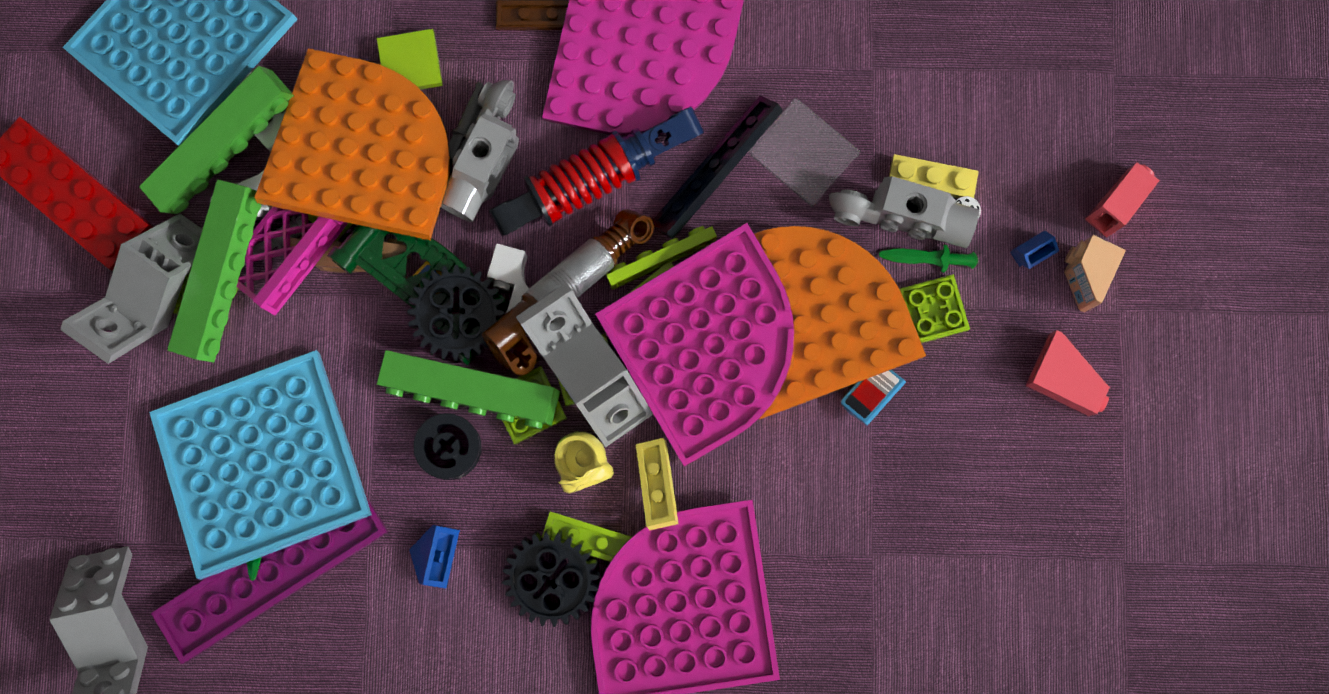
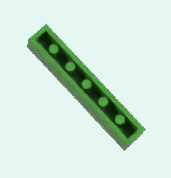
[139,66,294,214]
[167,179,261,363]
[377,350,560,429]

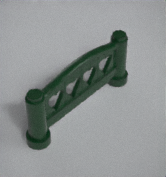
[327,225,510,366]

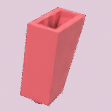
[1085,162,1160,238]
[1025,330,1110,416]

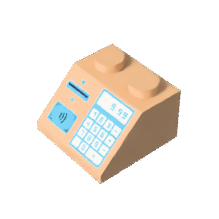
[1064,235,1126,312]

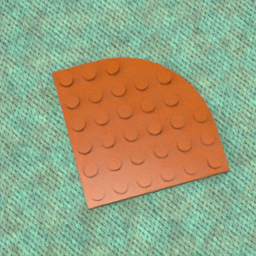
[254,48,450,240]
[754,226,926,419]

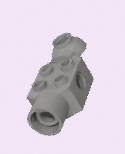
[441,80,519,222]
[829,176,979,248]

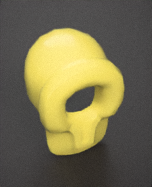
[554,431,614,494]

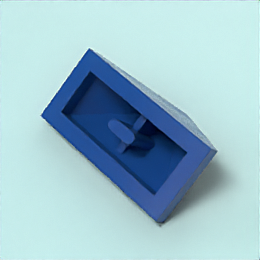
[409,525,460,588]

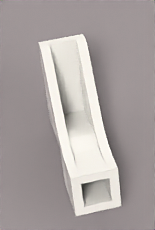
[487,244,559,323]

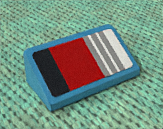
[841,369,906,425]

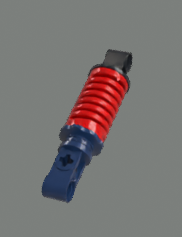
[488,106,704,237]

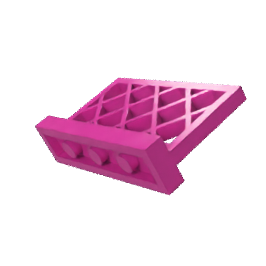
[236,206,348,316]

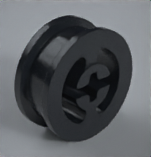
[413,413,482,480]

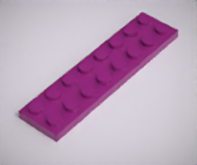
[151,494,389,665]

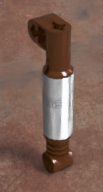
[482,209,654,375]

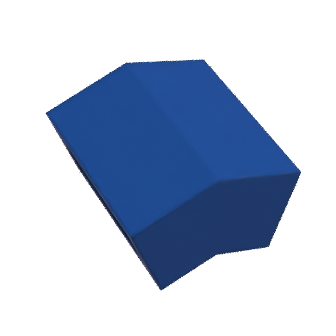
[1010,231,1059,269]

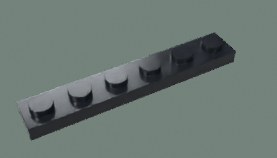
[652,96,783,239]

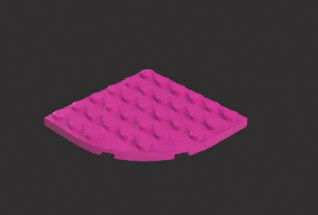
[542,0,744,135]
[595,223,794,466]
[591,499,780,694]

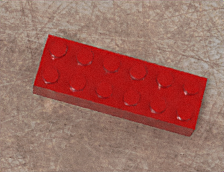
[0,116,154,271]

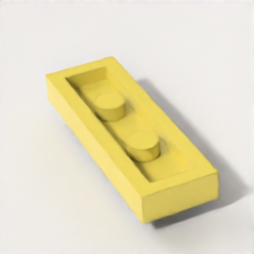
[889,154,979,198]
[636,438,678,530]

